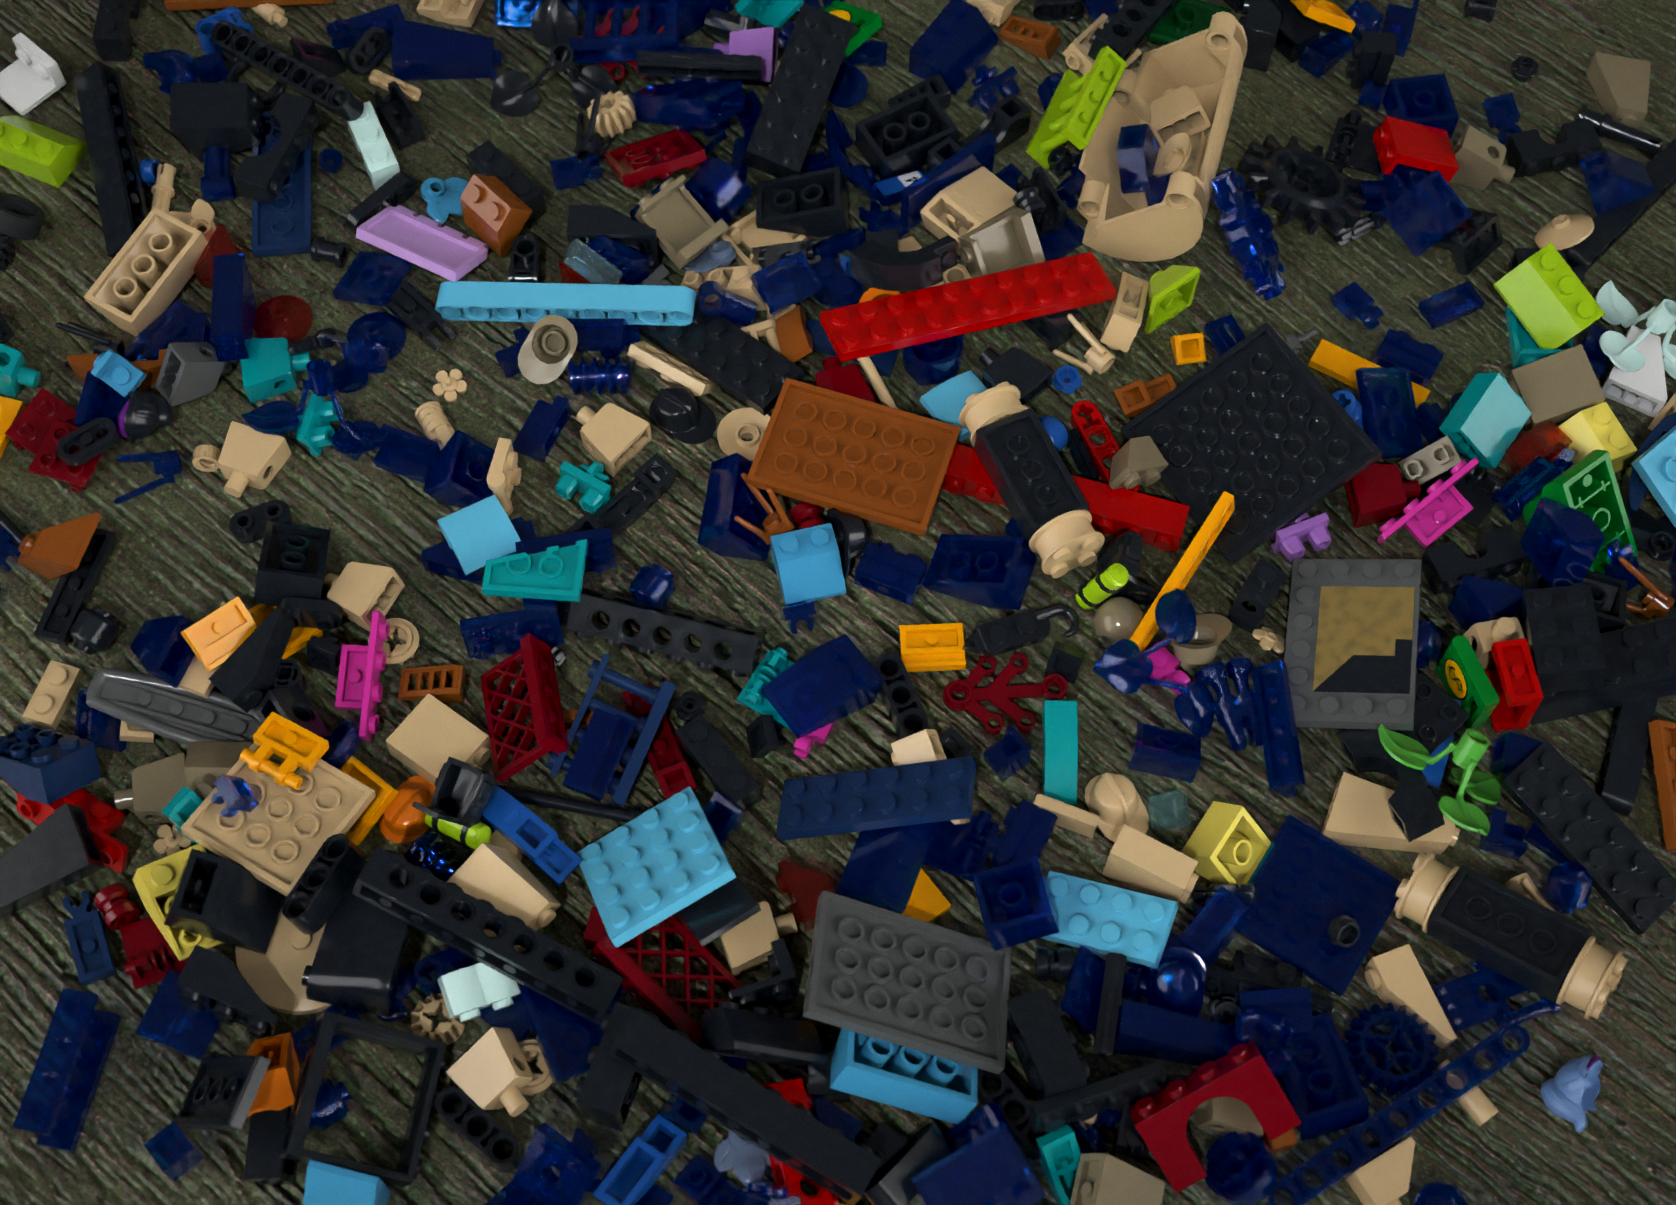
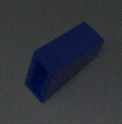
[130,615,195,688]

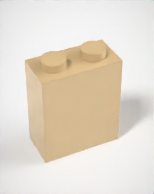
[385,693,491,786]
[1102,824,1200,905]

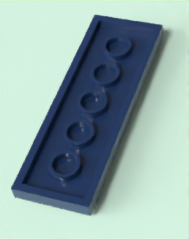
[252,111,313,257]
[776,756,976,841]

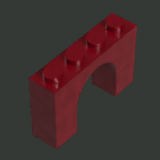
[1129,1040,1302,1193]

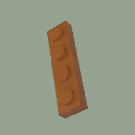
[1648,720,1676,852]

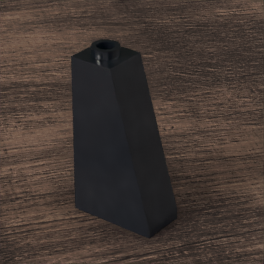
[0,803,105,919]

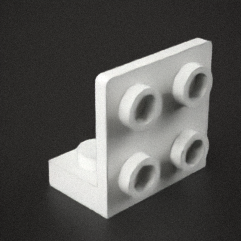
[0,32,67,116]

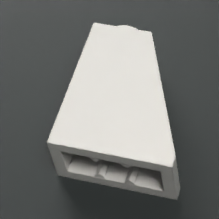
[1601,325,1668,418]

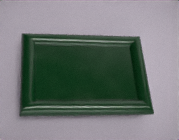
[1146,0,1231,45]

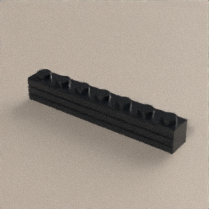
[636,50,762,81]

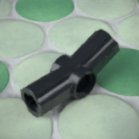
[704,8,788,55]

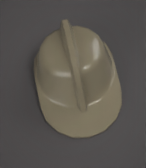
[518,315,578,384]
[1167,613,1232,671]

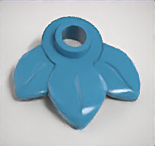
[421,177,469,224]

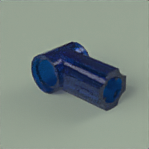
[200,146,236,203]
[697,281,758,327]

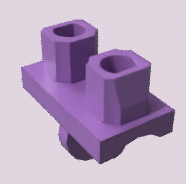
[1271,512,1332,562]

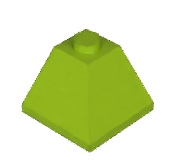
[1144,265,1201,335]

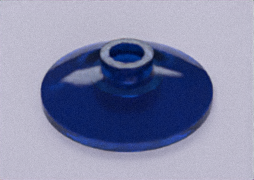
[346,312,406,364]

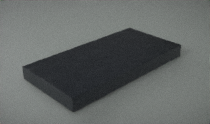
[174,1056,271,1130]

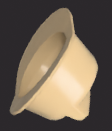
[1084,772,1149,843]

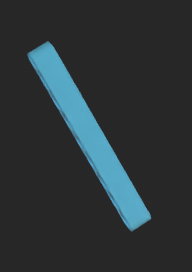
[435,281,696,326]

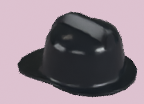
[649,386,716,444]
[826,507,871,578]

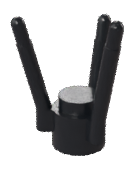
[574,88,617,163]
[55,322,125,367]

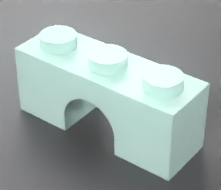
[346,101,400,191]

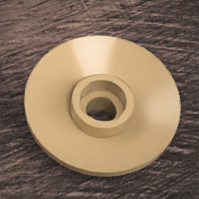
[1151,132,1192,186]
[1535,214,1594,250]
[717,408,770,462]

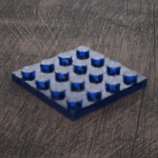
[1222,815,1401,997]

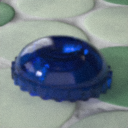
[321,719,360,768]

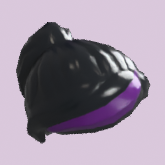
[116,388,173,441]

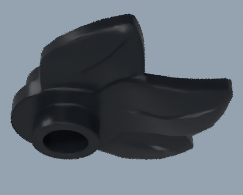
[1631,508,1676,561]

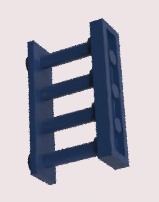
[546,653,677,808]

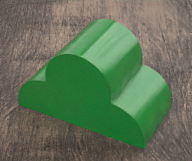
[1523,449,1639,576]

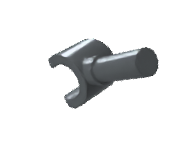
[1286,329,1317,355]

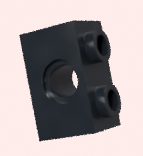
[254,686,331,741]

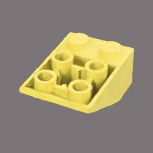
[132,844,224,961]

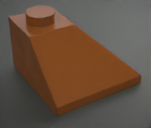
[17,512,102,580]

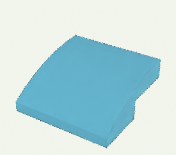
[919,370,988,442]
[437,495,524,576]

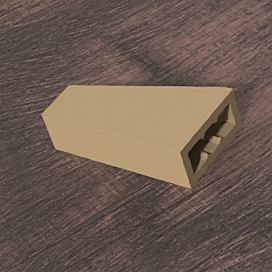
[1318,772,1460,855]

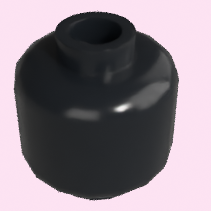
[69,605,119,655]

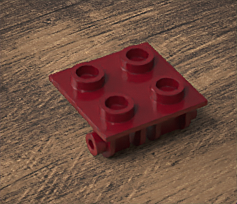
[5,388,90,455]
[28,420,107,493]
[119,917,189,990]

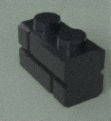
[1346,30,1397,92]

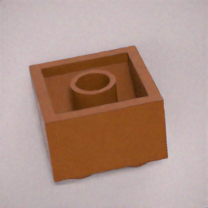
[460,174,533,258]

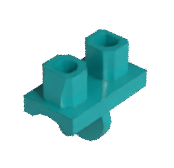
[290,393,343,456]
[555,461,612,514]

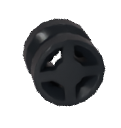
[1013,186,1048,220]

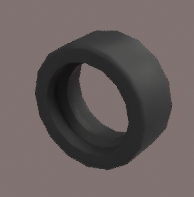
[0,192,45,240]

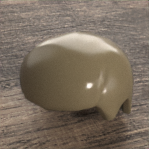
[1093,596,1145,644]

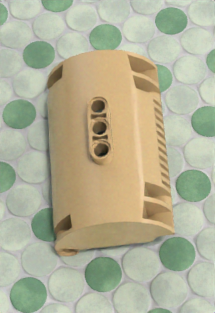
[1077,11,1247,262]

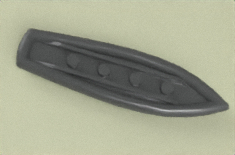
[86,667,263,745]

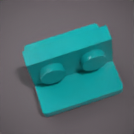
[735,0,804,28]

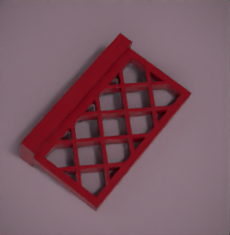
[480,633,569,782]
[590,915,744,1044]

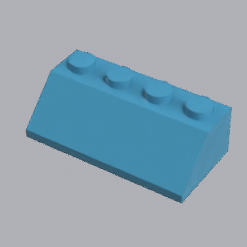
[830,1028,978,1125]

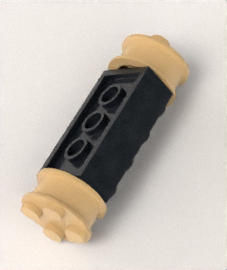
[959,382,1105,578]
[1393,852,1628,1020]

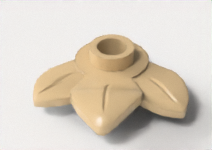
[168,199,217,243]

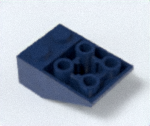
[0,723,101,805]

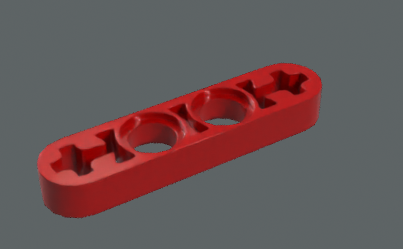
[1070,401,1139,492]

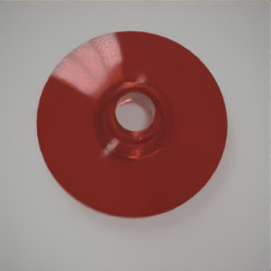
[253,295,313,344]

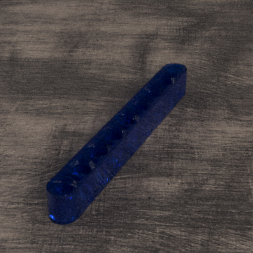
[1265,1024,1530,1205]

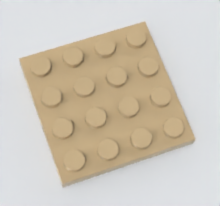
[181,743,376,897]

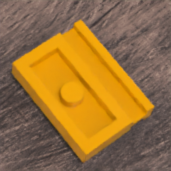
[180,596,257,672]
[899,623,966,672]

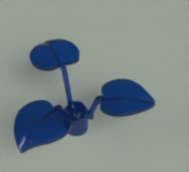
[241,353,384,454]
[1093,588,1215,738]

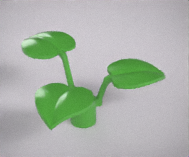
[1378,723,1502,836]

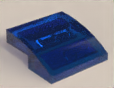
[134,970,220,1061]

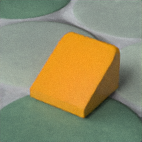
[1170,332,1206,365]

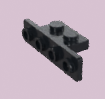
[1192,950,1334,1028]

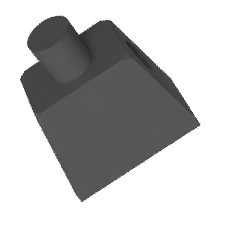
[155,342,232,406]

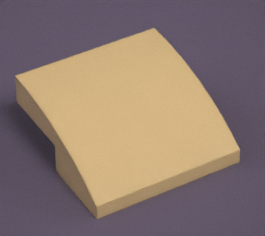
[416,0,485,27]

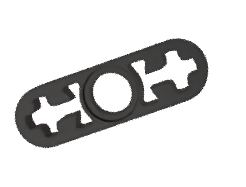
[345,171,417,234]

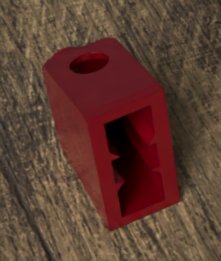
[815,356,876,403]
[1344,463,1420,528]

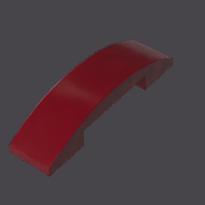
[622,681,698,800]

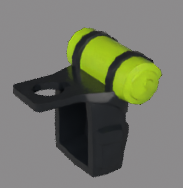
[1075,531,1161,610]
[412,757,495,850]

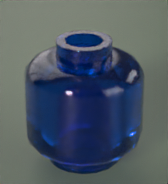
[1345,0,1384,41]
[629,563,676,607]
[1417,621,1442,669]
[1544,861,1593,914]
[308,1078,352,1131]

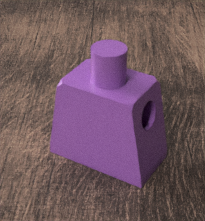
[713,27,779,82]

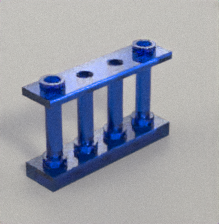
[569,0,691,64]
[13,988,121,1153]

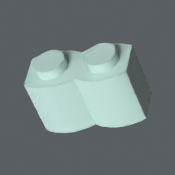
[437,962,520,1022]

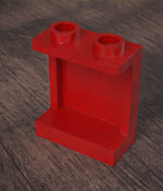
[1373,116,1459,189]
[1485,638,1544,732]

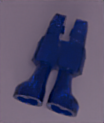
[1194,658,1266,752]

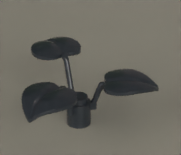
[490,0,619,117]

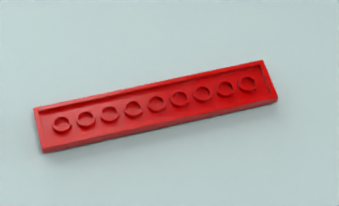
[819,251,1117,362]

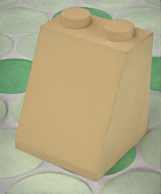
[446,843,561,953]

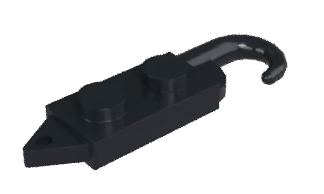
[962,604,1080,658]

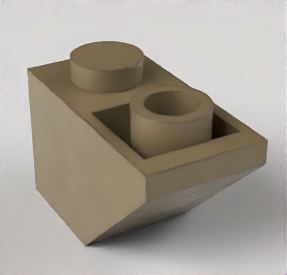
[1109,436,1169,490]

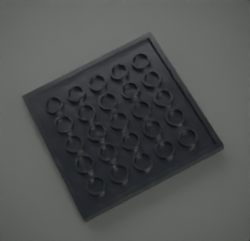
[1120,322,1382,566]

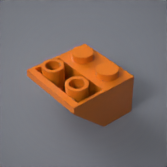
[244,1032,300,1117]

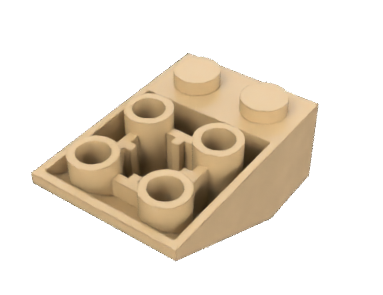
[920,166,1018,256]

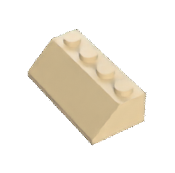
[83,207,212,340]

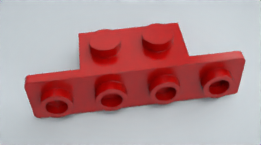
[17,788,128,873]

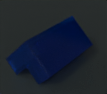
[562,707,636,802]

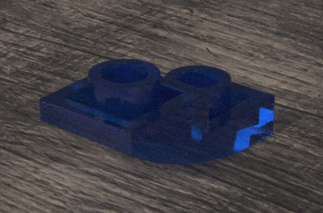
[673,1154,753,1205]

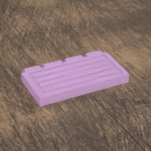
[356,205,489,283]

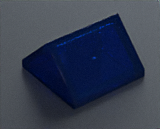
[1447,575,1528,632]
[1128,722,1201,783]

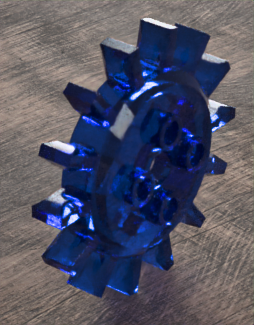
[1211,167,1286,301]

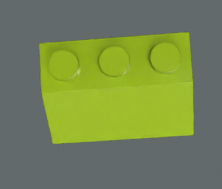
[0,115,88,188]
[1493,243,1605,349]

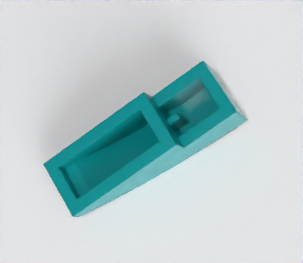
[1042,700,1078,806]

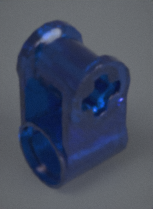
[414,947,480,996]

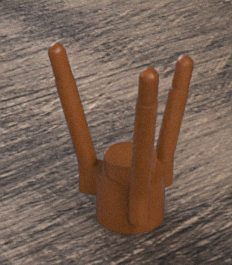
[734,473,795,545]
[1618,556,1676,620]

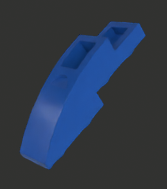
[481,784,582,887]

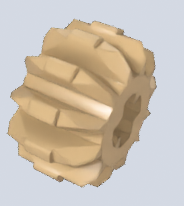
[587,90,636,138]

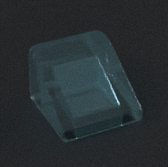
[1147,790,1191,830]

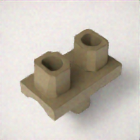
[1398,435,1462,486]

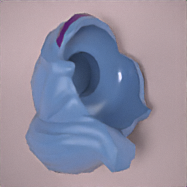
[1540,1054,1603,1132]

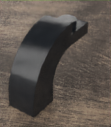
[849,235,957,291]

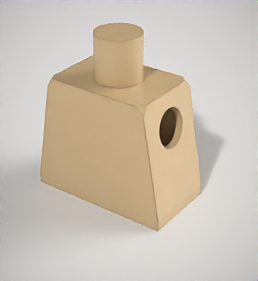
[1150,85,1212,147]
[576,403,652,477]
[218,421,292,497]
[323,561,405,632]
[1463,617,1525,671]
[720,901,798,977]
[446,1027,533,1117]

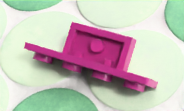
[1376,457,1479,549]
[335,610,390,742]

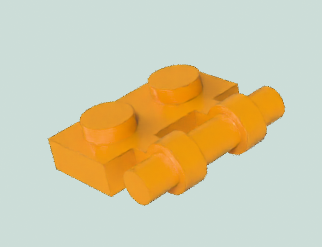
[239,711,329,790]

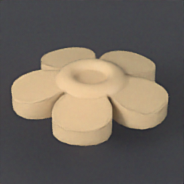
[433,369,467,402]
[1252,626,1286,654]
[153,824,192,856]

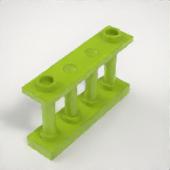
[1025,45,1127,169]

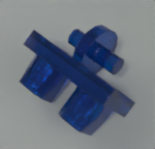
[967,64,1021,115]

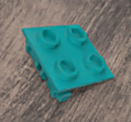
[736,647,824,731]

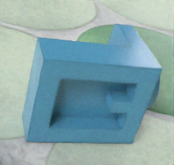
[91,349,147,399]

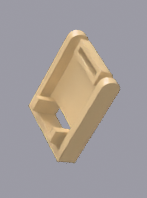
[719,210,808,266]

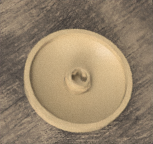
[236,896,336,1015]

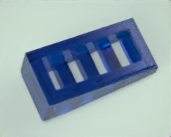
[1299,29,1356,78]
[584,235,649,285]

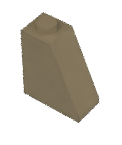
[1586,52,1651,130]

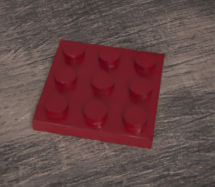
[603,127,707,187]

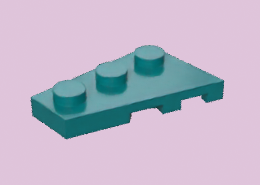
[482,539,588,602]

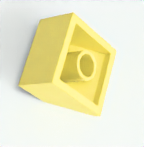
[1542,402,1638,473]
[1181,801,1275,887]

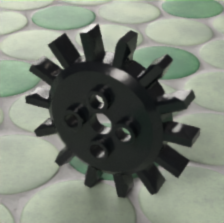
[1238,134,1367,236]

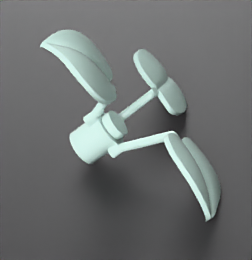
[1595,280,1676,380]

